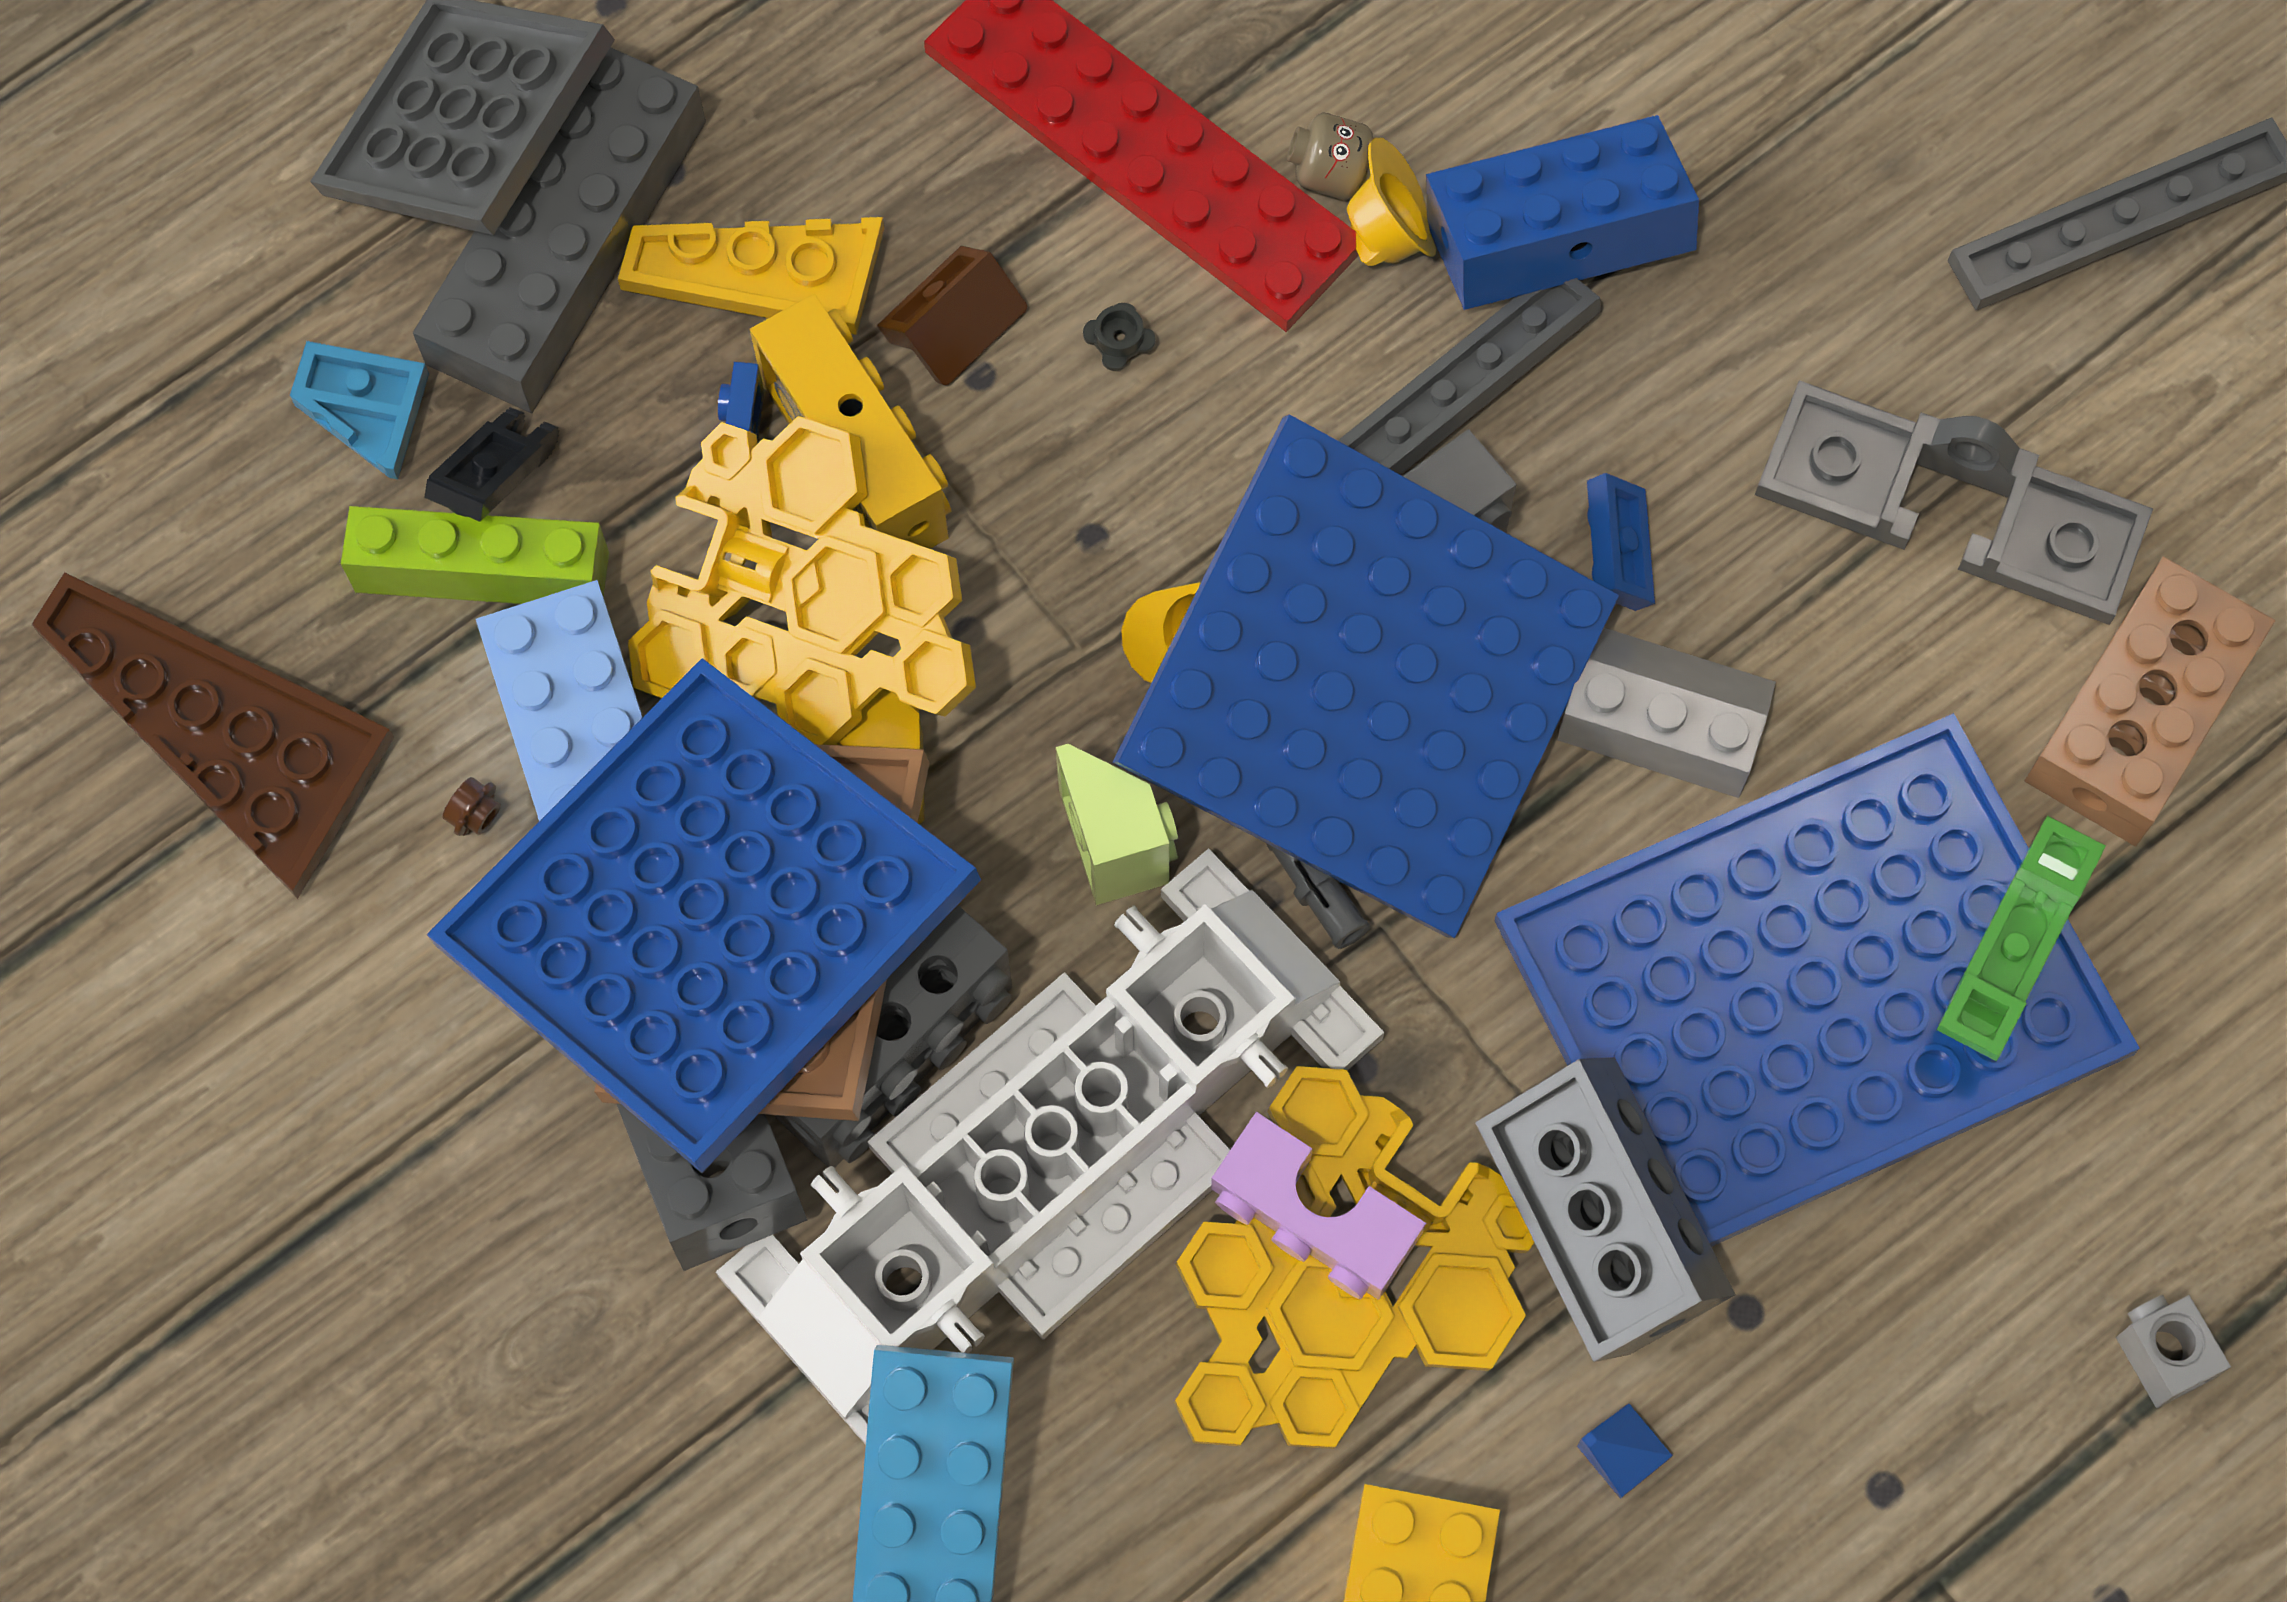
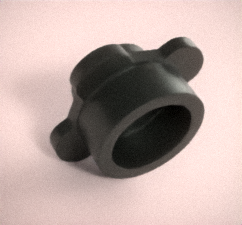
[1083,303,1155,371]

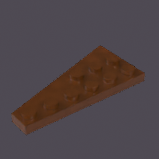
[32,572,394,899]

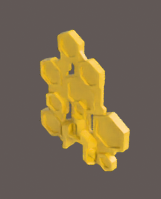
[628,416,976,745]
[1174,1066,1534,1449]

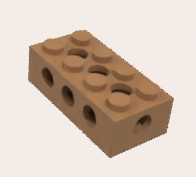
[2024,556,2276,847]

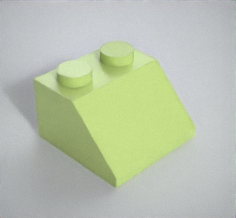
[1056,744,1178,905]

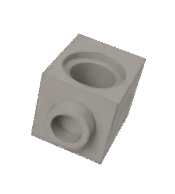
[2116,1295,2231,1409]

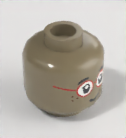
[1287,112,1373,200]

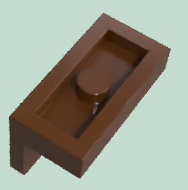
[877,245,1027,385]

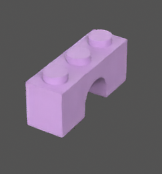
[1211,1112,1426,1300]

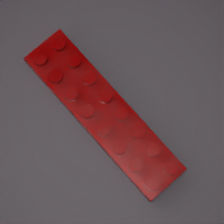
[924,0,1359,332]

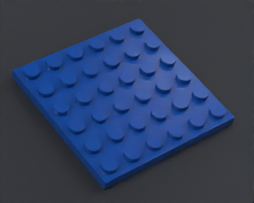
[1112,414,1619,938]
[427,658,981,1173]

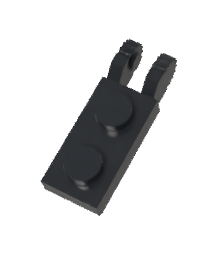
[424,407,560,522]

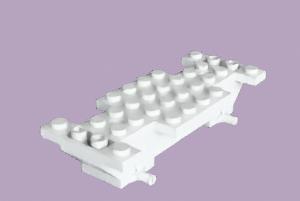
[716,848,1384,1445]

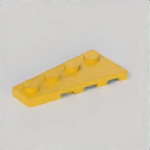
[618,217,884,335]

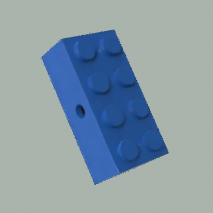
[1426,115,1699,310]

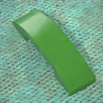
[1936,816,2106,1061]

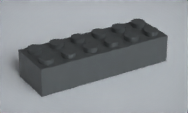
[413,47,706,414]

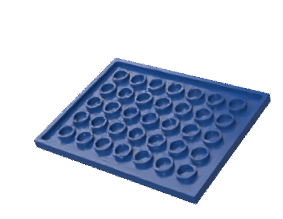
[1494,713,2140,1247]

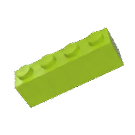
[341,506,609,604]

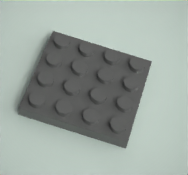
[310,0,615,235]

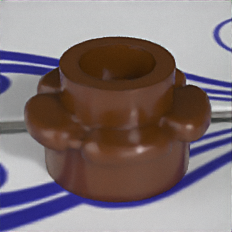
[443,777,501,836]

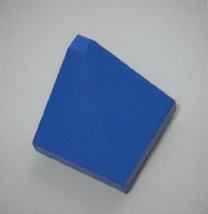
[1577,1403,1673,1499]

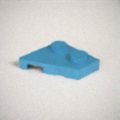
[290,341,429,479]

